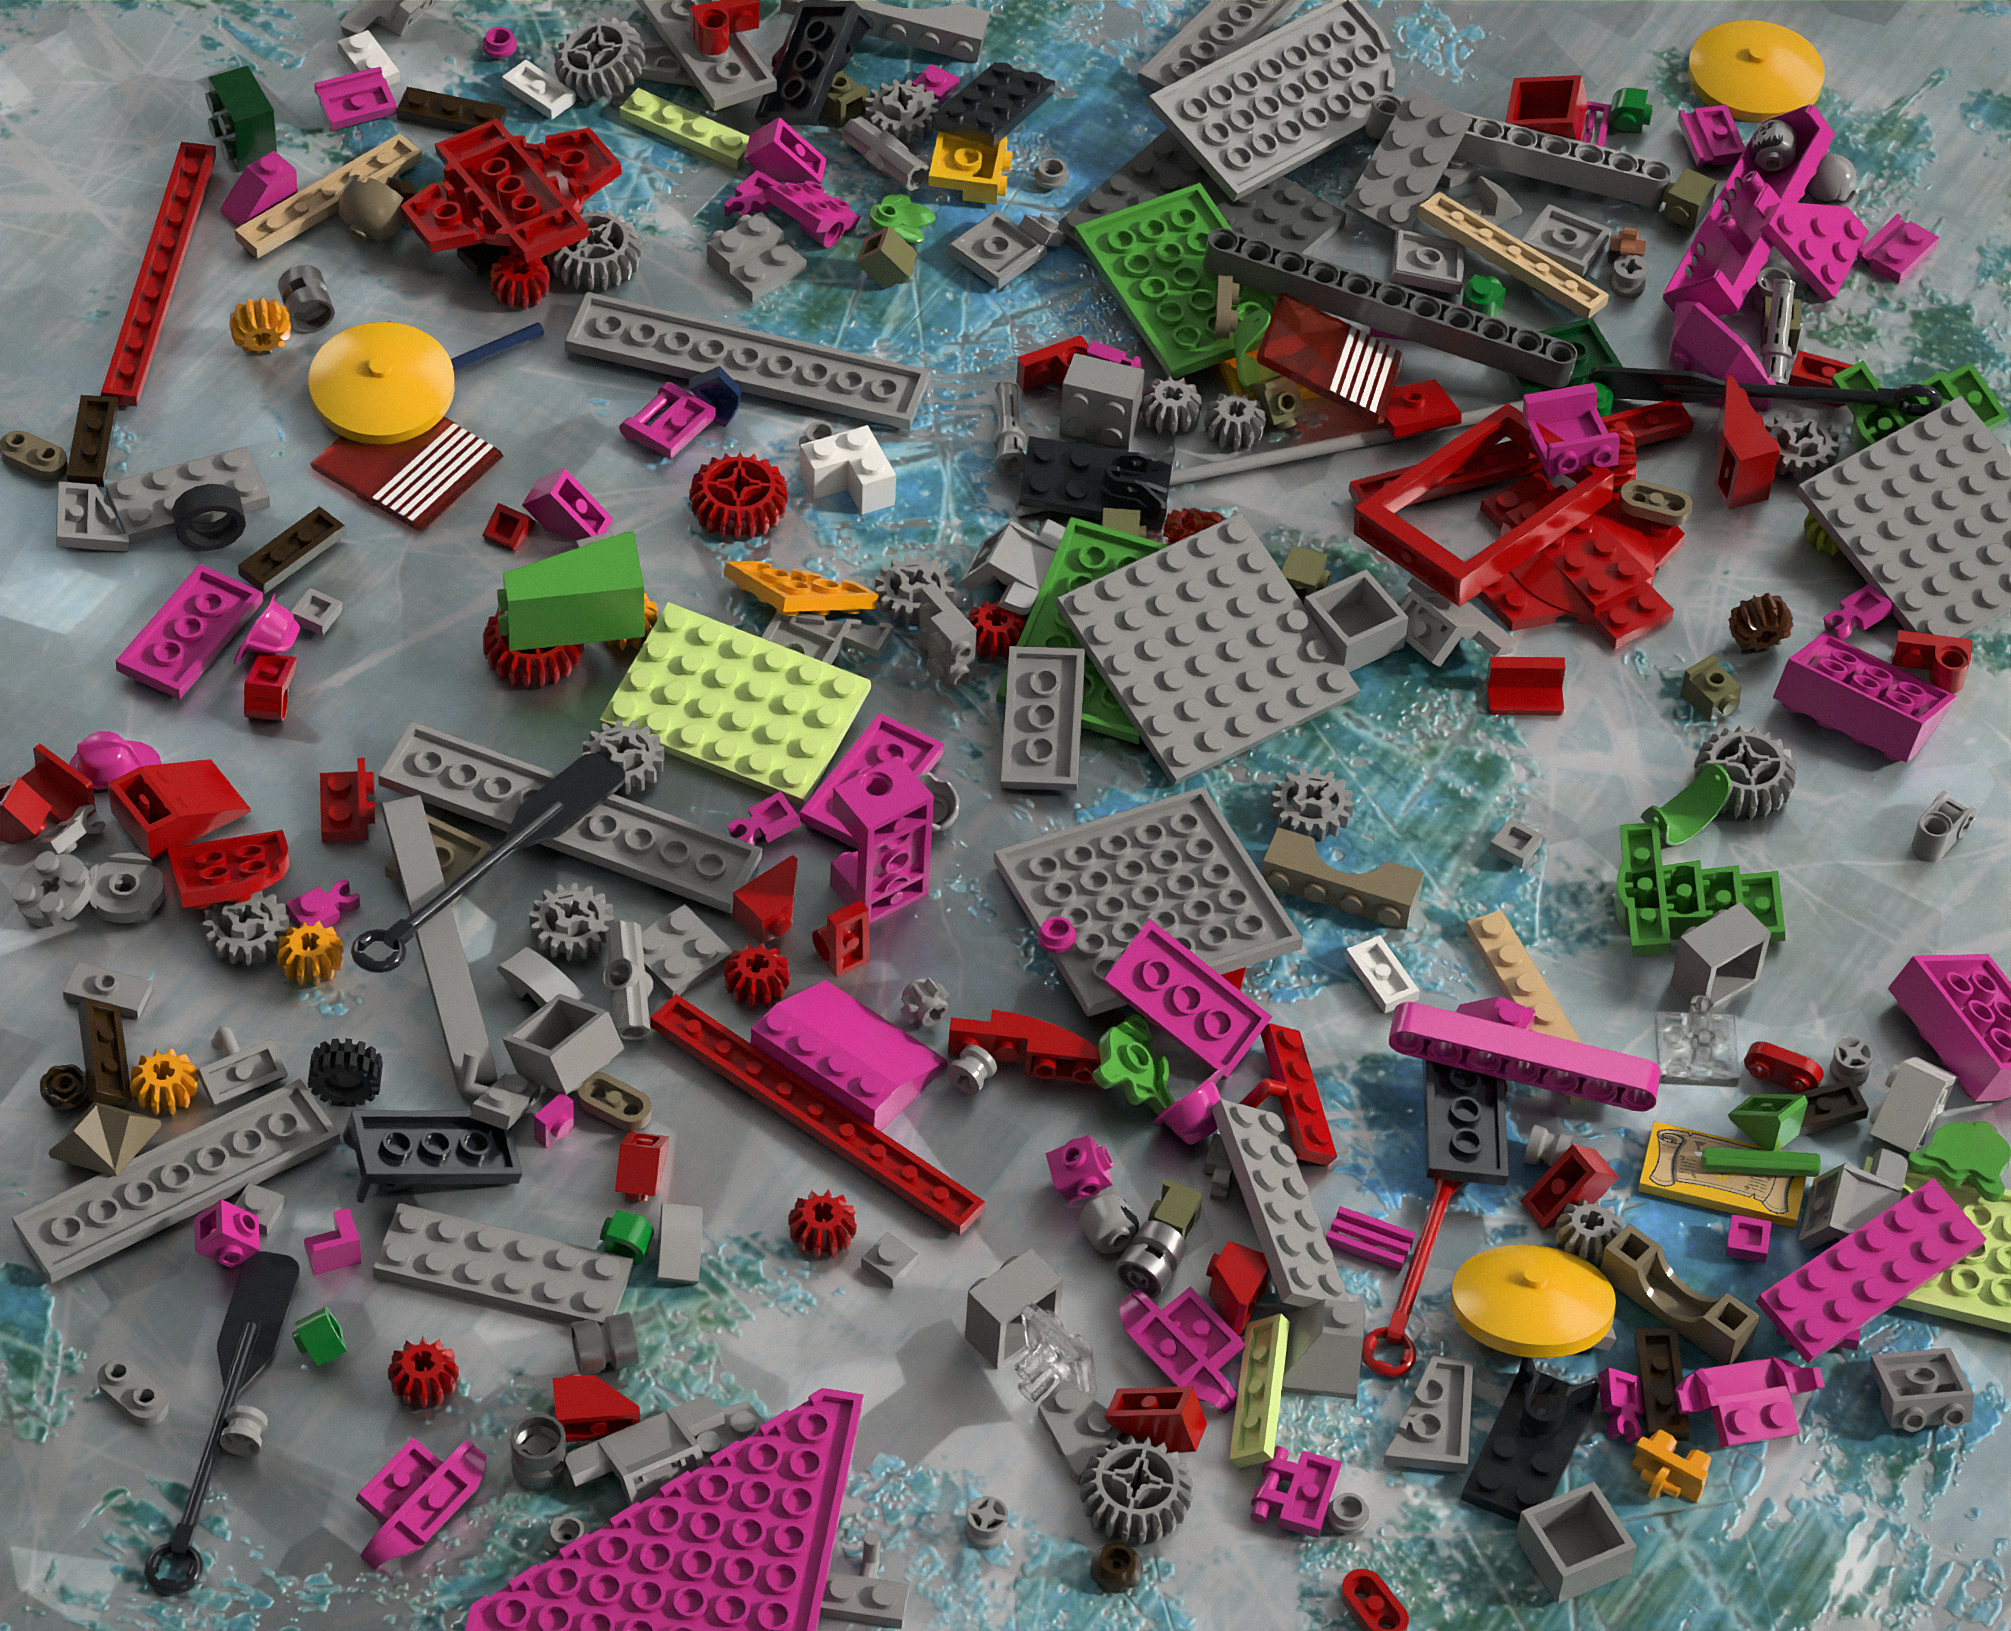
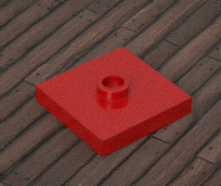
[1368,379,1462,438]

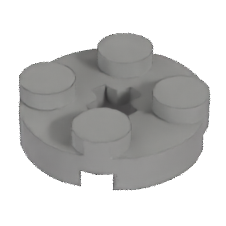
[11,851,92,927]
[88,852,165,924]

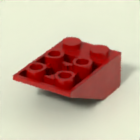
[1714,375,1780,510]
[108,759,251,861]

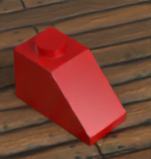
[0,777,52,844]
[733,855,798,944]
[615,1131,669,1201]
[1520,1144,1619,1230]
[1206,1240,1271,1335]
[553,1374,640,1442]
[1105,1386,1207,1453]

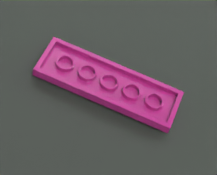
[1755,1178,1986,1364]

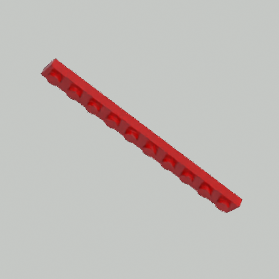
[101,142,217,407]
[1349,398,1694,506]
[650,994,985,1236]

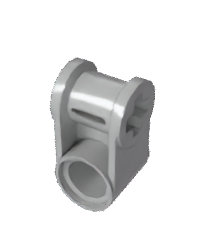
[1912,791,1977,862]

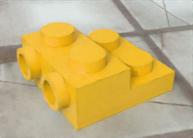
[928,130,1013,205]

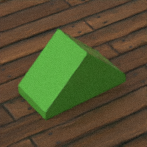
[1728,1093,1808,1151]

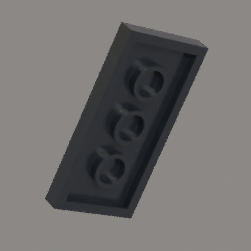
[931,62,1056,147]
[1422,1059,1509,1186]

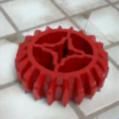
[689,452,788,541]
[483,608,584,688]

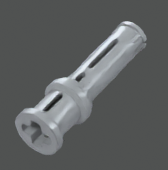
[1760,279,1796,386]
[993,380,1026,476]

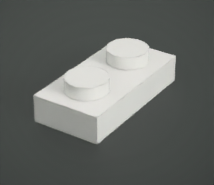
[338,30,400,86]
[502,60,576,120]
[1345,935,1420,1014]

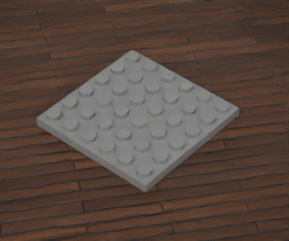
[1795,396,2011,639]
[1055,512,1361,786]
[994,787,1303,1017]

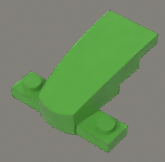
[1831,360,2009,453]
[1613,822,1786,956]

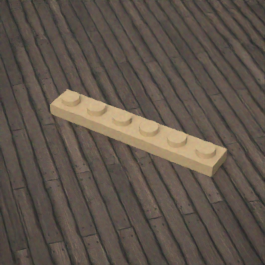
[235,133,422,259]
[1417,192,1609,319]
[1465,910,1586,1105]

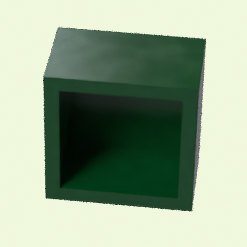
[205,65,277,173]

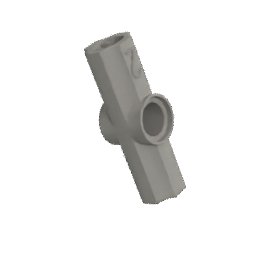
[842,116,930,191]
[602,921,653,1041]

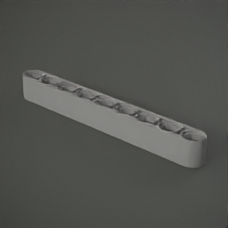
[1366,94,1672,207]
[381,795,498,1089]

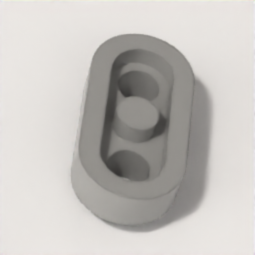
[97,1358,169,1427]

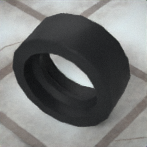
[172,484,246,551]

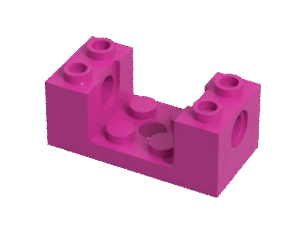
[830,755,934,924]

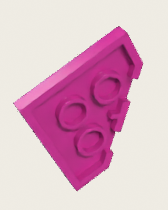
[1759,202,1869,302]

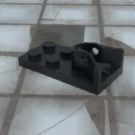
[754,1,873,126]
[1018,436,1175,530]
[343,1110,522,1203]
[1461,1357,1602,1523]

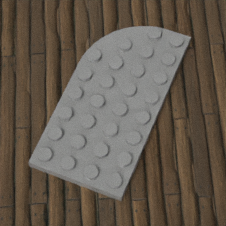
[1146,0,1395,202]

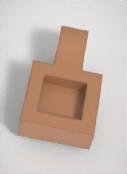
[1608,227,1646,256]

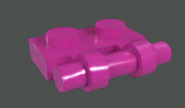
[1250,1446,1342,1538]

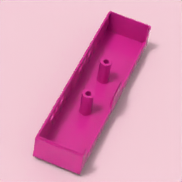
[1662,104,1835,317]

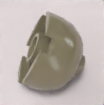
[338,174,406,242]

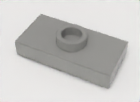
[63,962,153,1019]

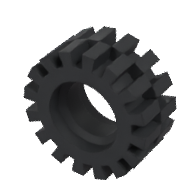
[308,1038,383,1107]

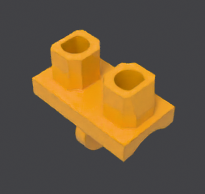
[1631,1429,1711,1503]

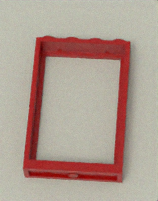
[1354,403,1614,607]

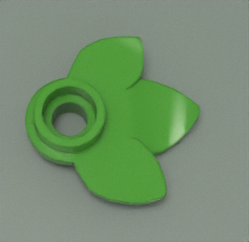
[868,193,936,243]

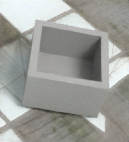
[1059,353,1144,450]
[1304,569,1409,672]
[1670,902,1771,1015]
[502,993,624,1095]
[965,1248,1063,1370]
[1516,1481,1637,1604]

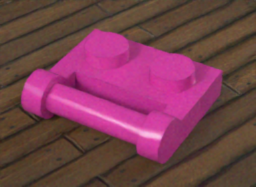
[619,382,715,460]

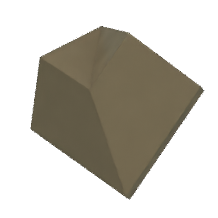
[48,1101,161,1177]

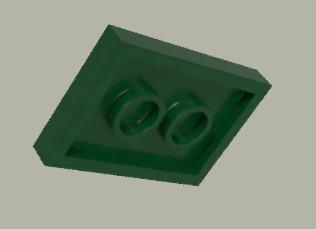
[1506,317,1622,399]

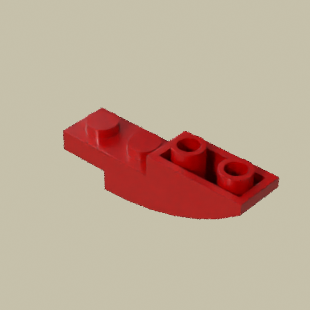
[948,1009,1101,1084]

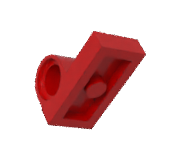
[690,0,760,55]
[1016,335,1089,391]
[1892,630,1972,694]
[244,653,297,722]
[812,900,870,977]

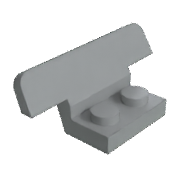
[341,0,439,37]
[960,519,1066,615]
[1400,576,1516,667]
[1798,1148,1908,1250]
[565,1397,726,1507]

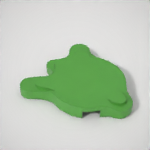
[1093,1014,1175,1116]
[1908,1121,2011,1202]

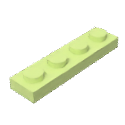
[619,88,749,170]
[1229,1313,1290,1469]

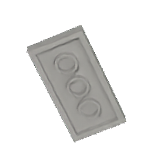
[1344,87,1473,234]
[106,446,270,545]
[1001,646,1085,791]

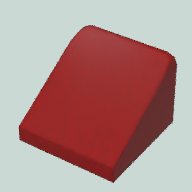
[482,503,536,550]

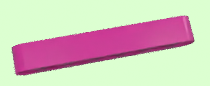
[1389,1002,1661,1112]

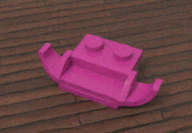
[1119,1286,1245,1414]
[1675,1356,1825,1449]
[356,1437,486,1570]

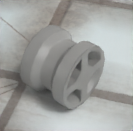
[1610,255,1649,299]
[1830,1037,1873,1086]
[947,1044,997,1095]
[219,1405,269,1457]
[965,1496,1008,1550]

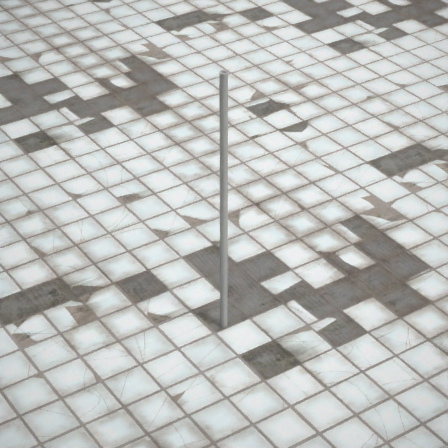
[1015,400,1523,516]

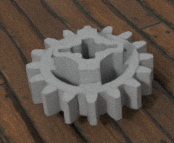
[865,79,939,143]
[1765,411,1840,479]
[875,554,955,625]
[581,720,664,795]
[1270,767,1354,842]
[529,883,614,961]
[203,890,289,965]

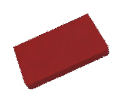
[1486,656,1566,716]
[21,743,96,825]

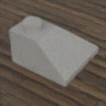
[1281,1299,1366,1399]

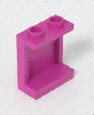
[1523,383,1620,477]

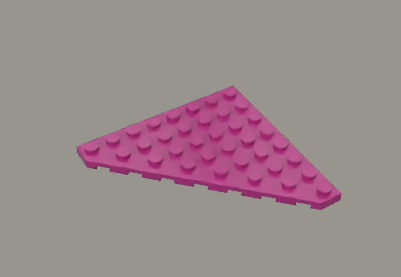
[465,1388,864,1631]

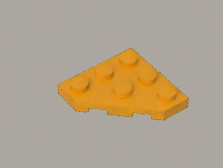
[724,561,878,616]

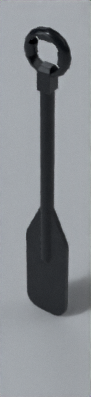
[1588,366,1943,417]
[351,753,625,973]
[144,1251,300,1594]

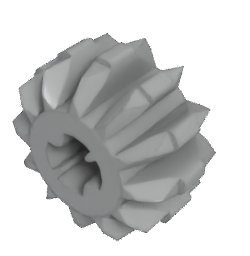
[1141,375,1202,436]
[1204,391,1266,452]
[1555,1197,1624,1267]

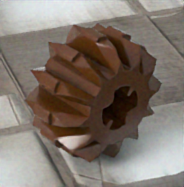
[1728,593,1794,653]

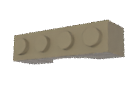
[1261,827,1424,930]
[1600,1223,1760,1365]

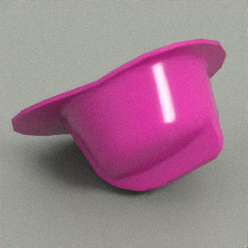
[234,593,300,665]
[69,731,162,790]
[1154,1065,1229,1145]

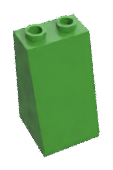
[497,531,645,651]

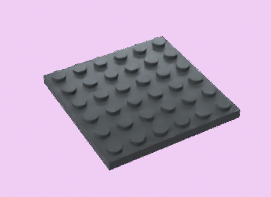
[1057,128,1346,259]

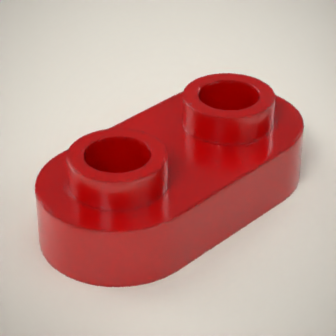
[1744,1041,1824,1093]
[1341,1569,1409,1631]

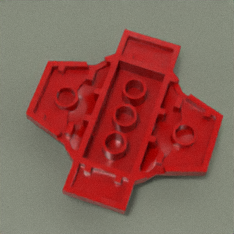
[400,118,622,263]
[1477,471,1686,649]

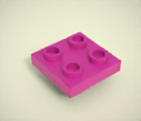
[764,181,860,248]

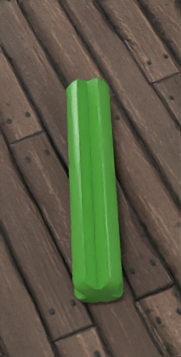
[1701,1147,1821,1177]

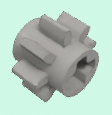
[900,978,950,1027]

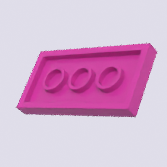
[115,563,263,700]
[800,713,944,849]
[1100,919,1272,1080]

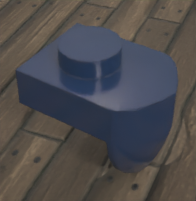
[689,366,741,427]

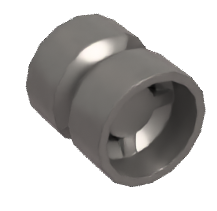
[278,265,335,333]
[1115,1220,1188,1298]
[571,1312,639,1376]
[510,1413,566,1491]

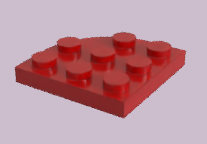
[167,830,290,909]

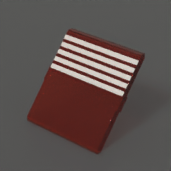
[1256,293,1404,424]
[310,416,504,531]

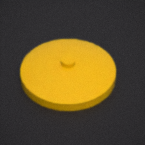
[1687,20,1825,123]
[308,322,454,444]
[1451,1244,1616,1358]

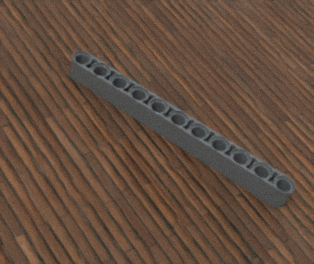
[1203,228,1578,388]

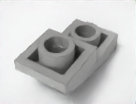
[497,947,585,1008]
[656,1203,703,1285]

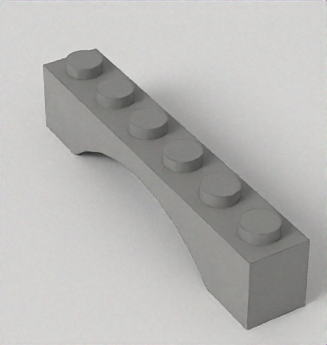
[779,0,990,63]

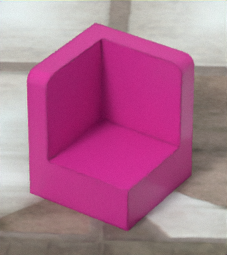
[304,1208,361,1275]

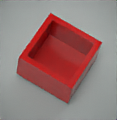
[1505,75,1588,141]

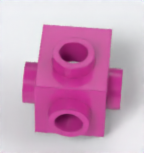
[1045,1134,1113,1204]
[194,1199,260,1269]

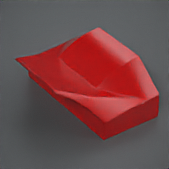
[1788,350,1853,408]

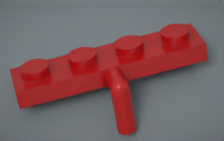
[1239,1023,1337,1166]

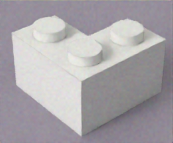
[800,425,896,515]
[1869,1057,1959,1153]

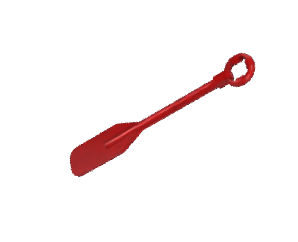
[1361,1079,1508,1378]

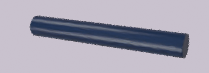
[450,322,544,373]

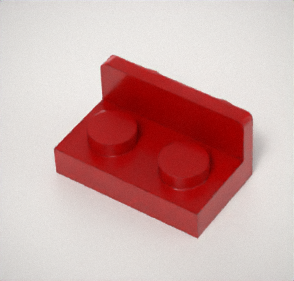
[320,758,375,842]

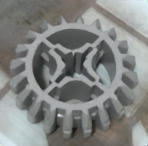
[554,17,646,102]
[547,208,642,292]
[1694,725,1797,820]
[1079,1435,1193,1545]

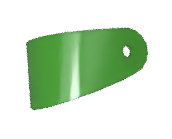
[1234,309,1317,392]
[1640,763,1731,846]

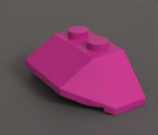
[1669,300,1777,412]

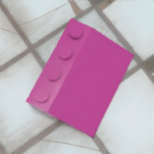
[1773,632,1957,763]
[1888,954,2011,1102]
[750,980,948,1131]

